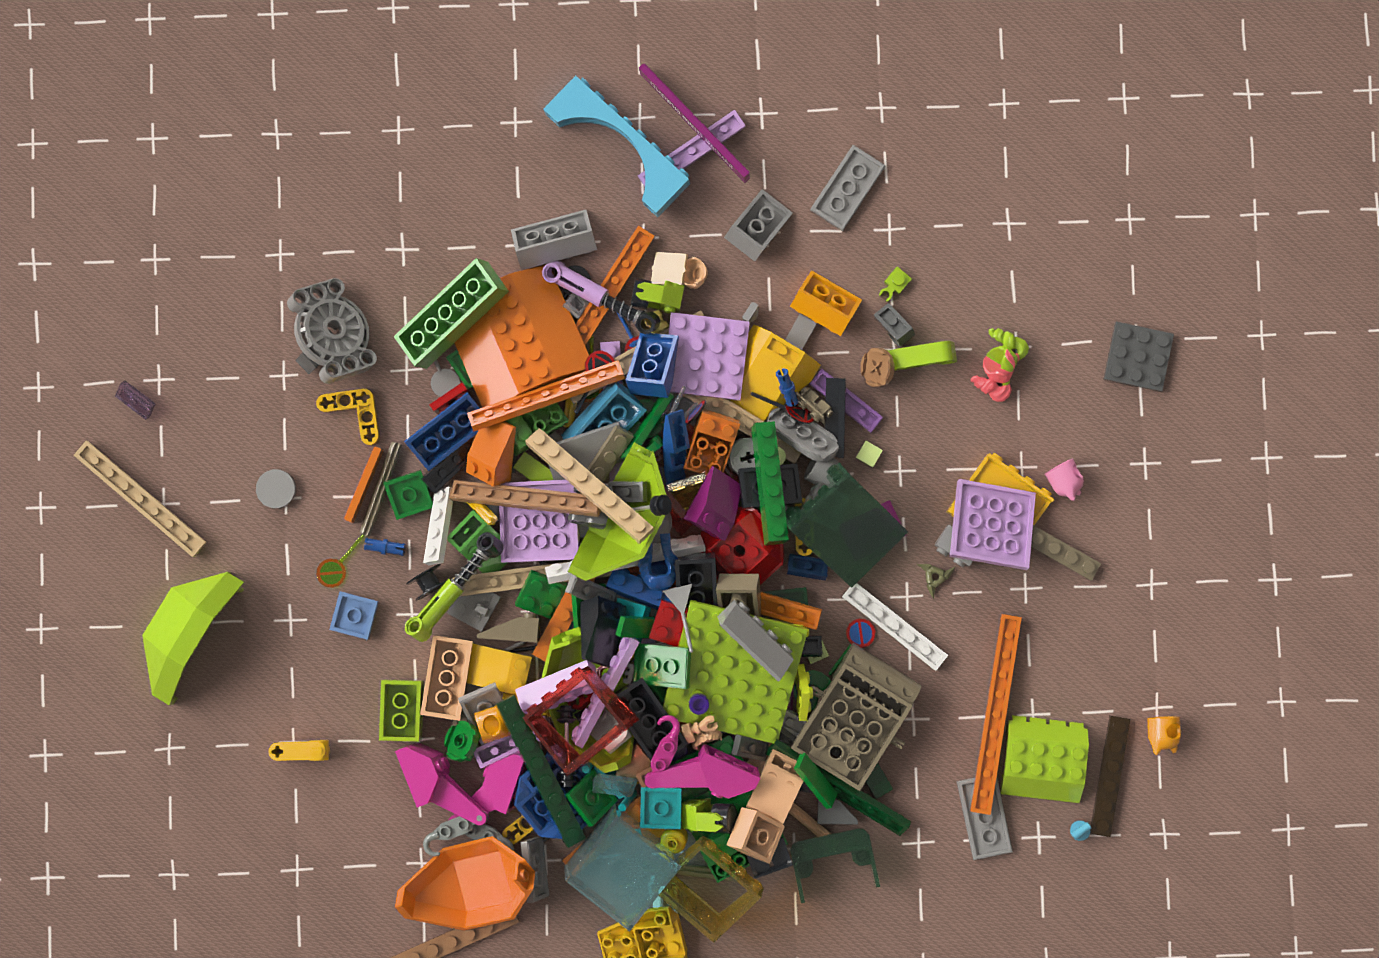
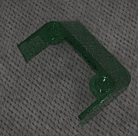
[790,828,880,903]

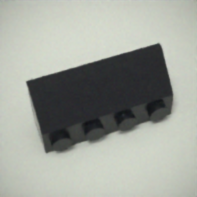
[675,552,718,607]
[609,677,688,761]

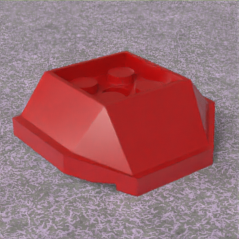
[700,506,784,585]

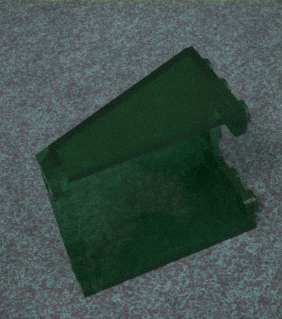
[785,463,908,588]

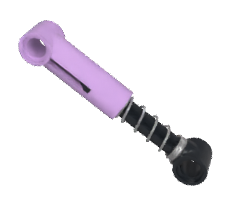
[542,261,660,334]

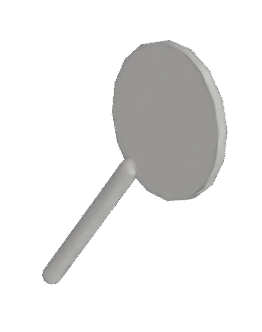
[431,360,460,397]

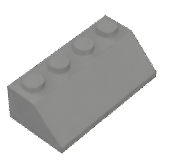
[511,210,597,270]
[717,599,794,682]

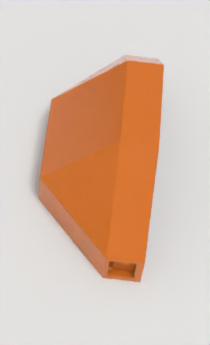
[395,836,535,931]

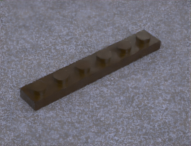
[1090,715,1130,837]

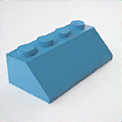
[561,381,647,440]

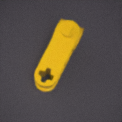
[268,740,330,761]

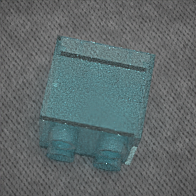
[564,804,681,932]

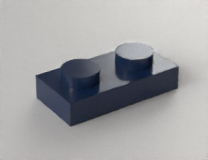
[787,554,828,581]

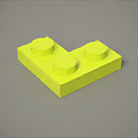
[795,664,813,721]

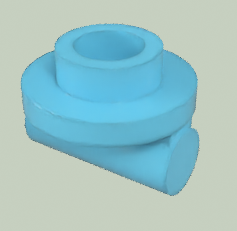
[1070,820,1092,841]

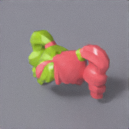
[970,328,1029,402]

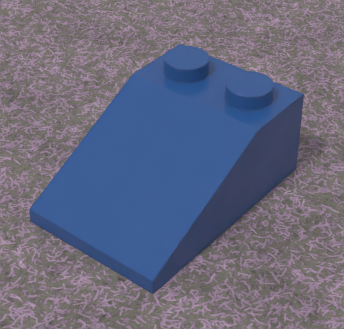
[626,333,679,398]

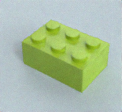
[379,679,424,742]

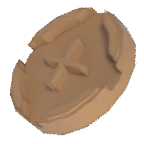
[861,348,894,387]

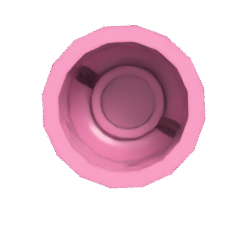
[1045,458,1084,501]

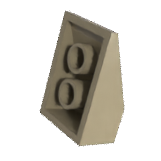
[716,574,761,617]
[477,613,542,642]

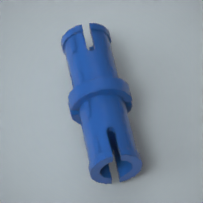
[776,368,799,407]
[364,538,406,556]

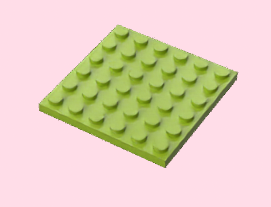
[663,600,808,744]

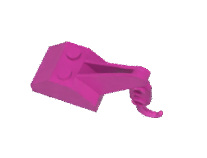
[645,715,760,799]

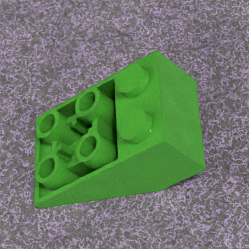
[505,403,569,456]
[447,510,508,573]

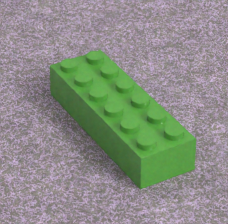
[394,258,509,369]

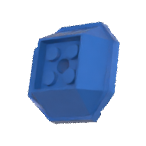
[514,751,587,839]

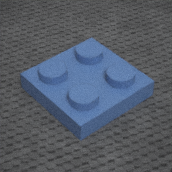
[329,591,379,640]

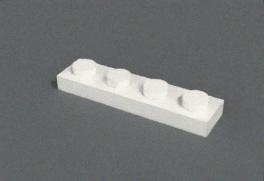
[423,487,453,566]

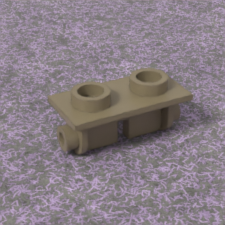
[795,387,834,425]

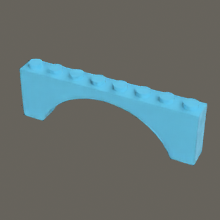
[543,75,690,218]

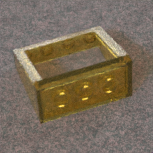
[653,835,764,943]

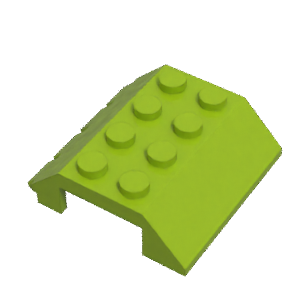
[1000,715,1089,803]

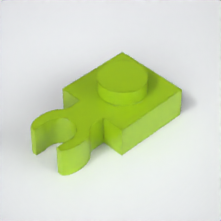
[879,267,912,302]

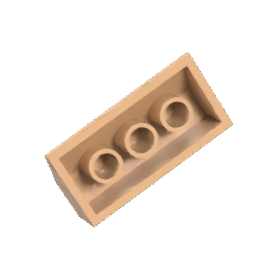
[420,635,473,721]

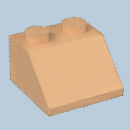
[727,807,785,864]

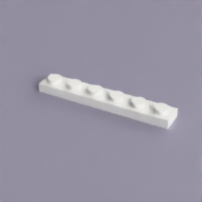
[842,581,948,671]

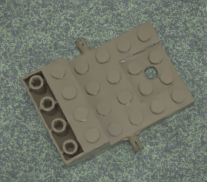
[791,643,921,791]

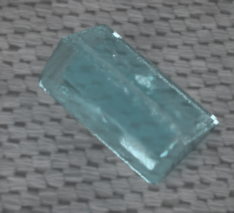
[592,774,637,797]

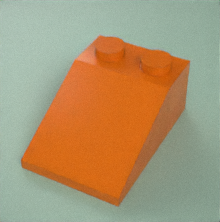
[466,421,516,487]

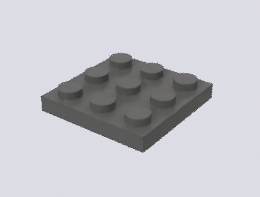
[1103,321,1174,392]

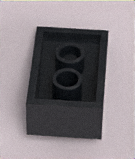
[581,596,626,668]

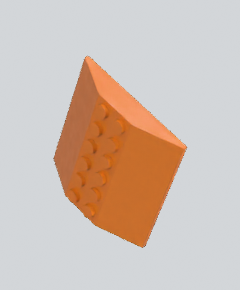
[455,264,589,408]

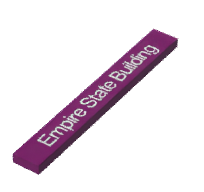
[639,63,750,183]

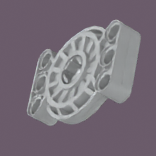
[287,278,377,384]

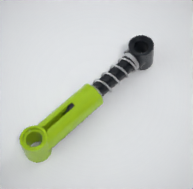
[405,532,504,642]

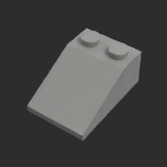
[724,189,793,261]

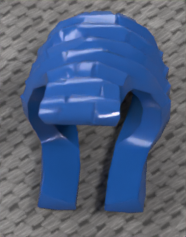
[638,533,678,591]

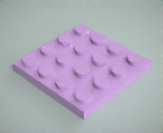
[668,312,750,401]
[950,479,1036,570]
[499,480,580,563]

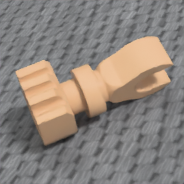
[681,715,718,743]

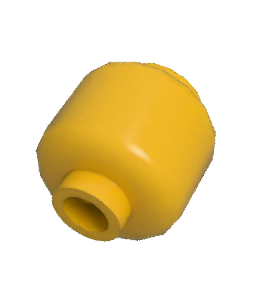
[660,826,688,854]

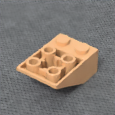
[746,749,803,825]

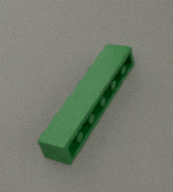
[751,421,789,545]

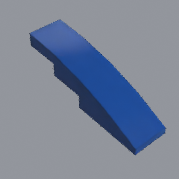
[663,409,690,489]

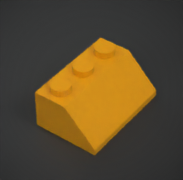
[790,270,862,336]

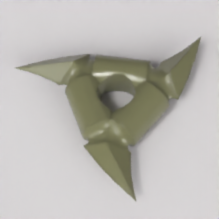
[916,564,956,599]

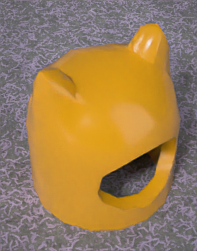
[474,706,510,744]
[1147,716,1181,755]

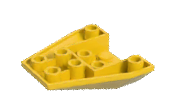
[730,325,821,421]
[597,906,687,958]

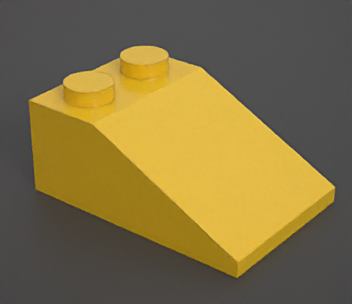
[466,643,532,695]

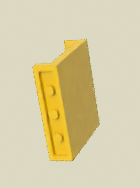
[946,453,1054,525]

